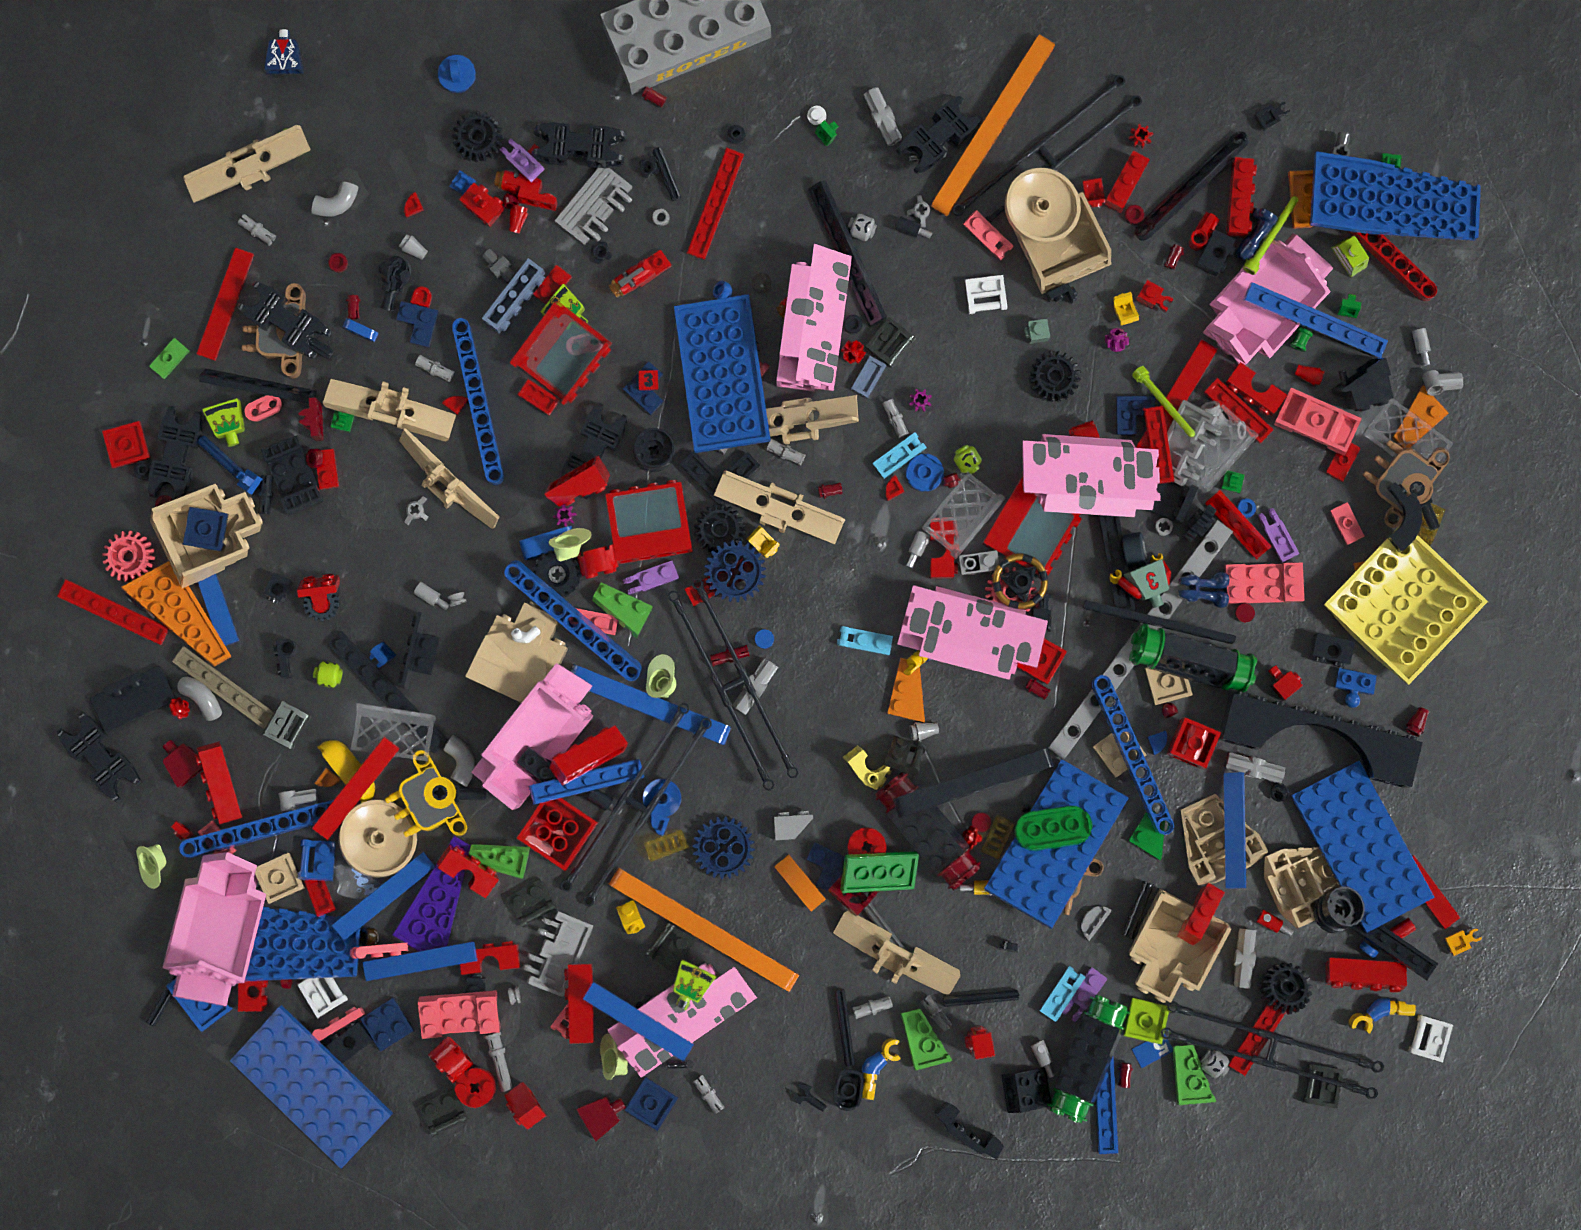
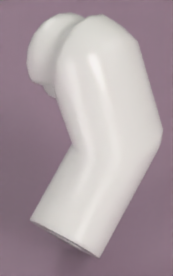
[511,626,541,644]

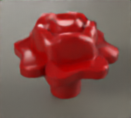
[169,697,190,719]
[962,826,982,849]

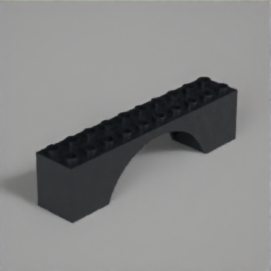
[1218,691,1423,788]

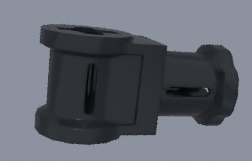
[1031,594,1052,632]

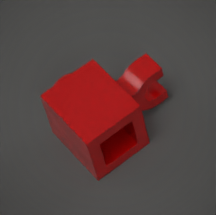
[1136,280,1173,312]
[1268,665,1303,701]

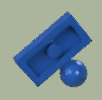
[1335,668,1377,708]

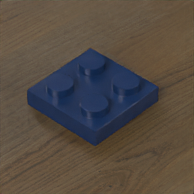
[183,507,229,552]
[361,998,414,1052]
[625,1077,678,1131]

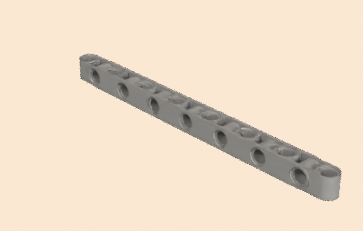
[1048,520,1233,760]

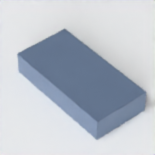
[851,356,887,399]

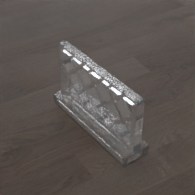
[1363,398,1453,461]
[1187,404,1258,493]
[922,472,1006,559]
[351,703,436,762]

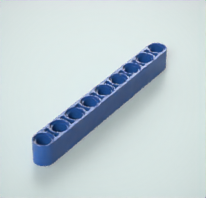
[452,318,504,485]
[504,560,642,681]
[570,664,732,745]
[1091,675,1174,835]
[179,800,333,858]

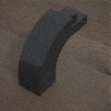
[1387,482,1422,552]

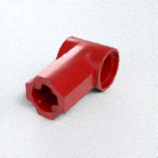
[1188,212,1220,251]

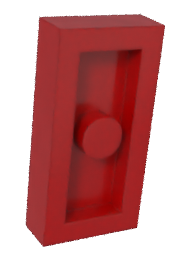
[533,265,572,305]
[317,449,339,490]

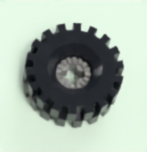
[533,550,582,597]

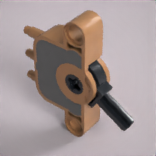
[242,283,334,379]
[1363,440,1450,530]

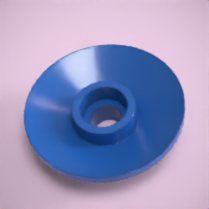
[643,779,681,817]

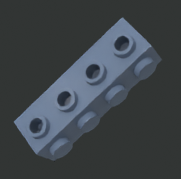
[482,258,545,333]

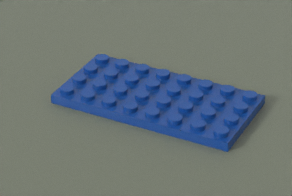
[674,294,771,453]
[984,759,1128,929]
[1291,761,1435,933]
[230,1005,393,1168]

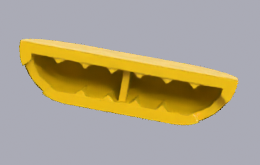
[317,740,375,803]

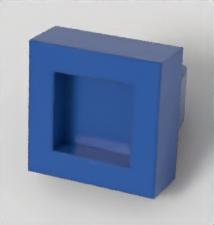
[450,170,476,195]
[236,469,262,495]
[369,641,396,668]

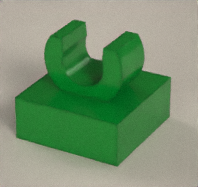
[814,120,839,147]
[1381,153,1402,168]
[1338,294,1362,318]
[331,410,354,432]
[1221,470,1245,494]

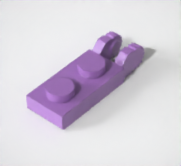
[499,138,544,182]
[1258,508,1299,563]
[623,560,679,595]
[1062,967,1108,1022]

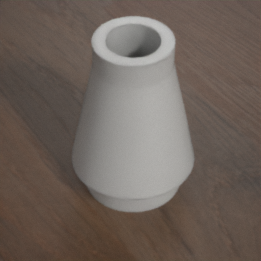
[399,234,428,260]
[909,722,939,741]

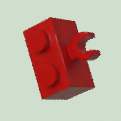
[459,183,504,227]
[504,1082,546,1130]

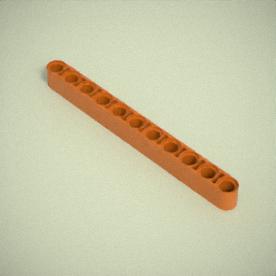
[931,34,1056,216]
[609,868,799,992]

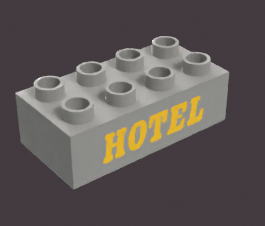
[600,0,771,95]

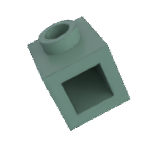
[1024,319,1050,344]

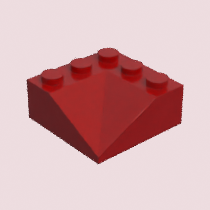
[545,455,610,507]
[517,798,599,871]

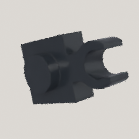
[1254,102,1290,131]

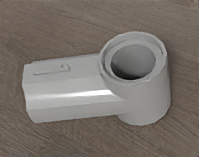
[1422,370,1463,396]
[278,789,318,812]

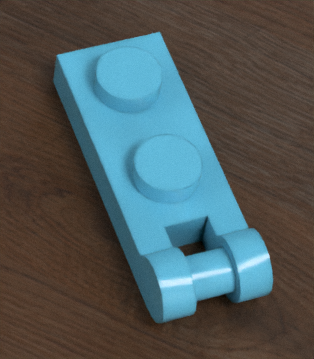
[873,432,927,479]
[837,626,893,655]
[1039,966,1085,1022]

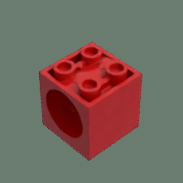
[1166,717,1221,770]

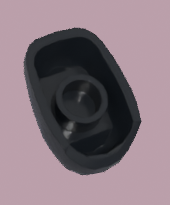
[834,1069,863,1111]

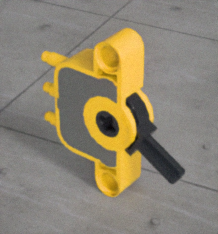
[385,750,486,837]

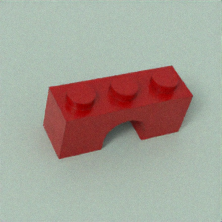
[1104,150,1150,213]
[1225,362,1287,416]
[930,520,958,579]
[436,844,499,899]
[1177,882,1225,946]
[460,941,521,975]

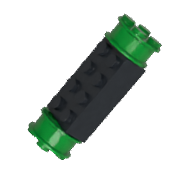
[1129,624,1257,692]
[1047,994,1130,1123]

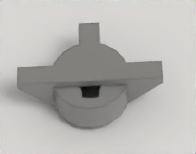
[907,195,930,228]
[404,496,428,525]

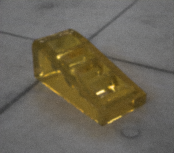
[1418,503,1446,546]
[981,814,1014,859]
[644,830,689,862]

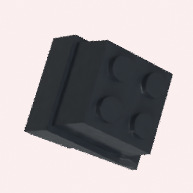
[1332,358,1394,412]

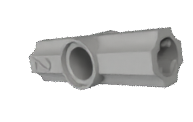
[864,88,902,146]
[732,659,778,715]
[1225,752,1286,783]
[1233,928,1256,988]

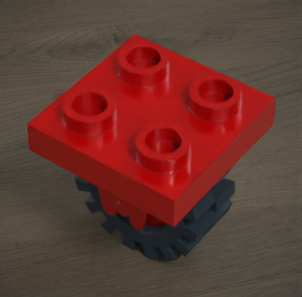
[297,573,340,621]

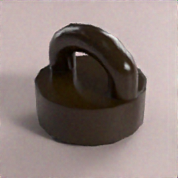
[360,928,379,946]

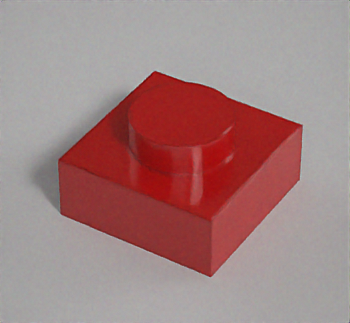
[171,821,194,840]

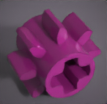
[1105,328,1129,352]
[909,389,932,412]
[553,504,577,527]

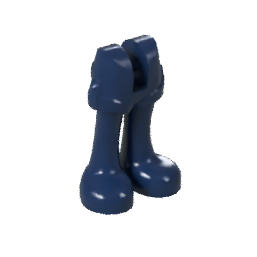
[1235,207,1278,260]
[1178,572,1230,608]

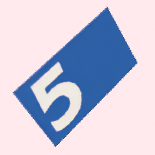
[1132,1033,1173,1068]

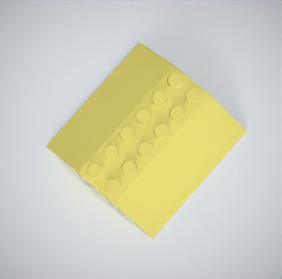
[1324,524,1488,685]

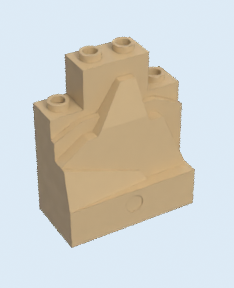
[1013,192,1111,294]
[150,484,263,588]
[466,601,568,703]
[1128,888,1231,1003]

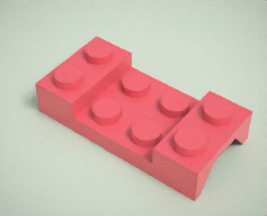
[1274,388,1362,456]
[1224,562,1304,604]
[418,990,500,1039]

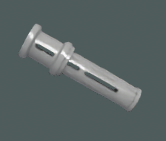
[484,1031,513,1092]

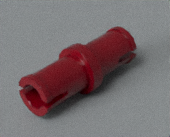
[710,644,750,667]

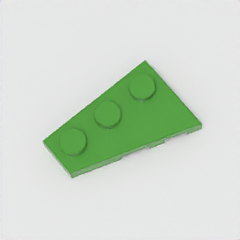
[592,582,653,639]
[469,844,530,879]
[900,1009,953,1070]
[1172,1045,1216,1105]

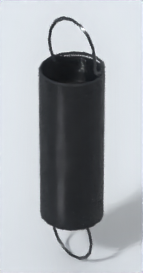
[661,1060,694,1070]

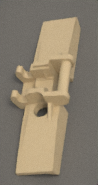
[183,125,311,203]
[323,379,456,442]
[766,395,859,445]
[399,428,500,529]
[714,471,845,544]
[833,910,960,996]

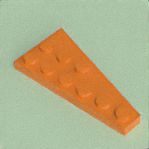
[121,561,231,667]

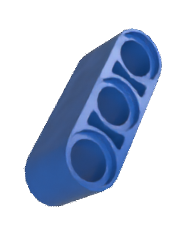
[519,526,573,560]

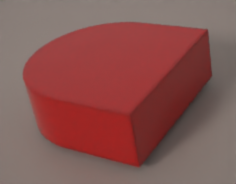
[410,286,432,308]

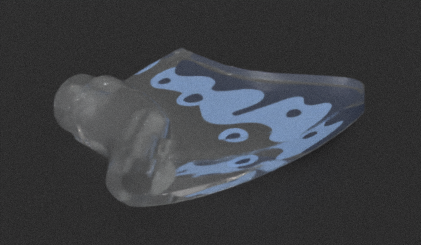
[334,865,381,899]

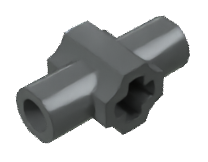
[1331,132,1350,156]
[482,249,516,284]

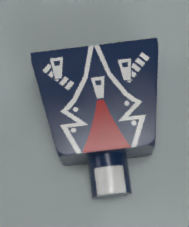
[265,29,304,74]

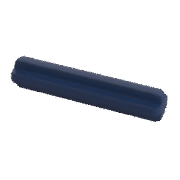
[198,435,245,479]

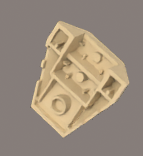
[1181,794,1268,885]
[1264,847,1340,928]

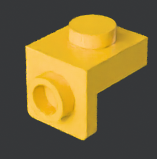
[1113,292,1139,326]
[746,526,780,558]
[616,900,645,934]

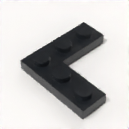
[680,450,761,505]

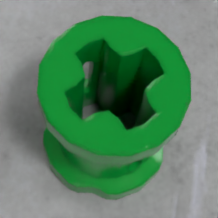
[1290,327,1313,352]

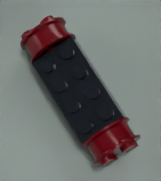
[874,772,981,891]

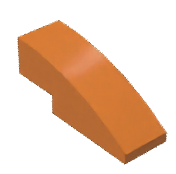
[774,855,826,911]

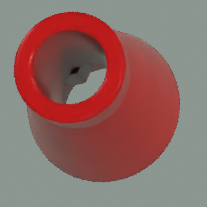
[509,204,529,234]
[1295,365,1325,386]

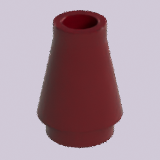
[1406,707,1429,737]

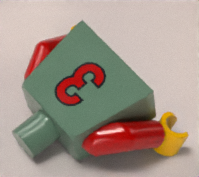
[1110,553,1171,608]

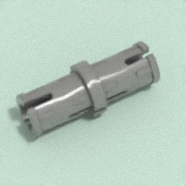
[238,214,276,245]
[415,355,455,382]
[882,399,909,438]
[766,439,806,466]
[852,996,893,1019]
[693,1075,725,1114]

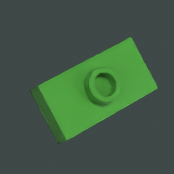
[149,338,189,379]

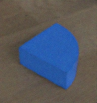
[1147,731,1167,755]
[650,814,670,836]

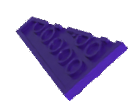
[393,836,471,952]

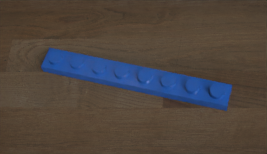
[1243,282,1388,358]

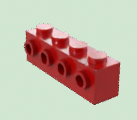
[1226,157,1257,238]
[549,726,628,786]
[195,741,242,824]
[1326,958,1407,993]
[564,964,594,1043]
[964,1026,995,1059]

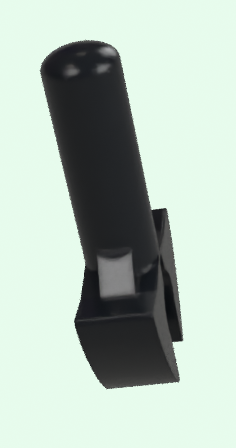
[793,1084,827,1112]

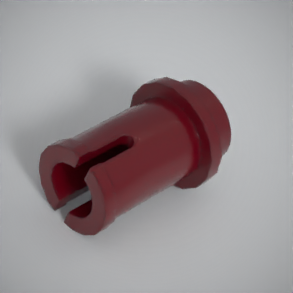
[642,87,667,108]
[1164,244,1184,270]
[346,295,361,319]
[818,482,843,499]
[1025,678,1051,700]
[1118,1063,1134,1088]

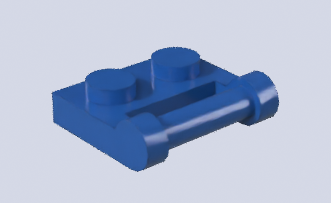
[297,839,336,881]

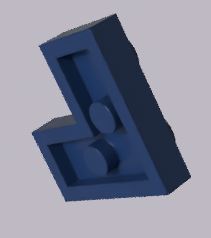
[396,301,439,348]
[623,362,664,415]
[1116,396,1155,435]
[807,843,845,892]

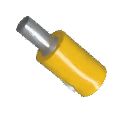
[960,880,992,896]

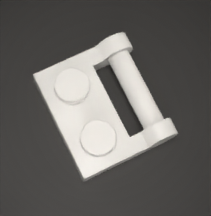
[965,275,1007,314]
[298,978,348,1018]
[1408,1015,1453,1062]

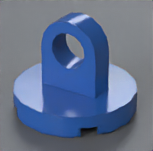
[438,55,476,93]

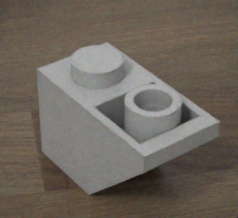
[959,551,999,575]
[774,811,813,840]

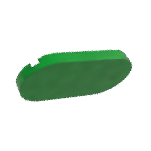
[1015,806,1092,851]

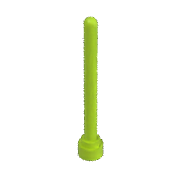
[1242,196,1298,275]
[1132,366,1195,437]

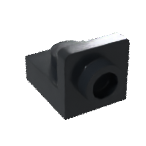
[1046,283,1078,304]
[465,974,487,993]

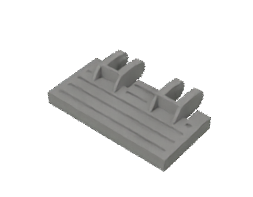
[555,168,632,246]
[1167,400,1222,486]
[522,911,593,997]

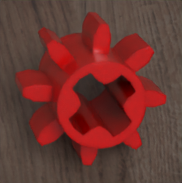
[1129,124,1153,149]
[841,340,866,364]

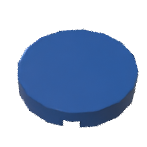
[906,454,944,492]

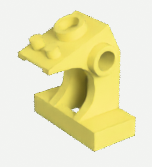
[843,745,891,790]

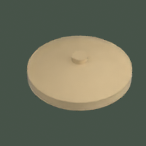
[1005,168,1081,244]
[339,800,417,877]

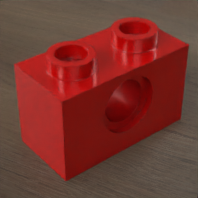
[238,980,268,1011]

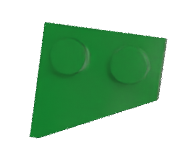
[1128,810,1165,861]

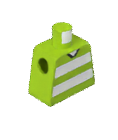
[1331,236,1369,278]

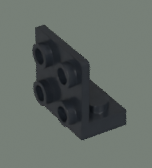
[1149,482,1199,525]
[1001,1068,1051,1113]

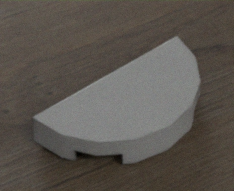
[1081,906,1112,941]

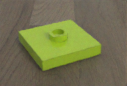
[1123,998,1169,1045]

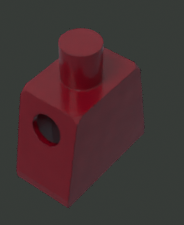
[163,740,203,788]
[577,1096,626,1142]

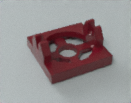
[298,398,324,441]
[828,873,879,916]

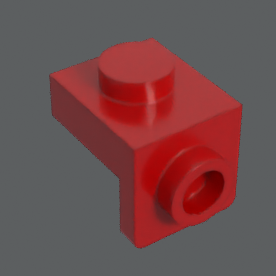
[1082,177,1106,207]

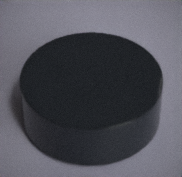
[844,315,863,335]
[999,941,1020,953]

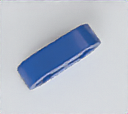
[342,318,379,342]

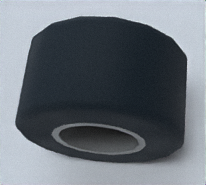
[1122,532,1148,569]

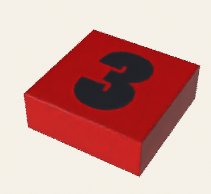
[639,370,658,391]

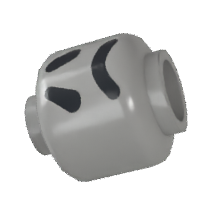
[847,214,877,241]
[1200,1049,1230,1078]

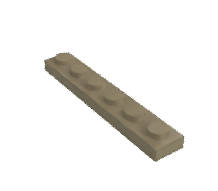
[172,646,274,729]

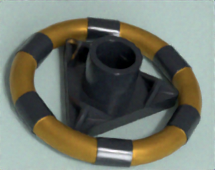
[992,553,1048,609]

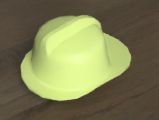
[549,528,592,561]
[646,654,676,699]
[136,844,166,889]
[600,1033,628,1080]

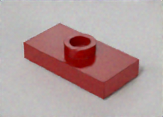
[517,379,560,416]
[1325,443,1361,482]
[304,880,336,917]

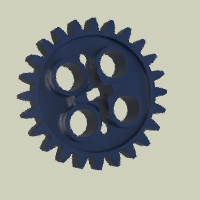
[704,540,766,602]
[693,817,755,879]

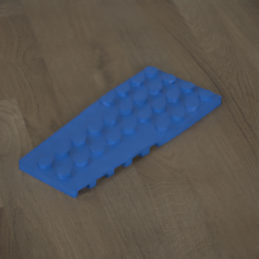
[1310,152,1481,241]
[245,907,361,981]

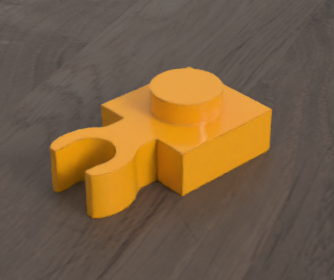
[1444,929,1482,956]

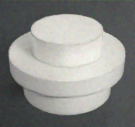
[807,106,826,125]

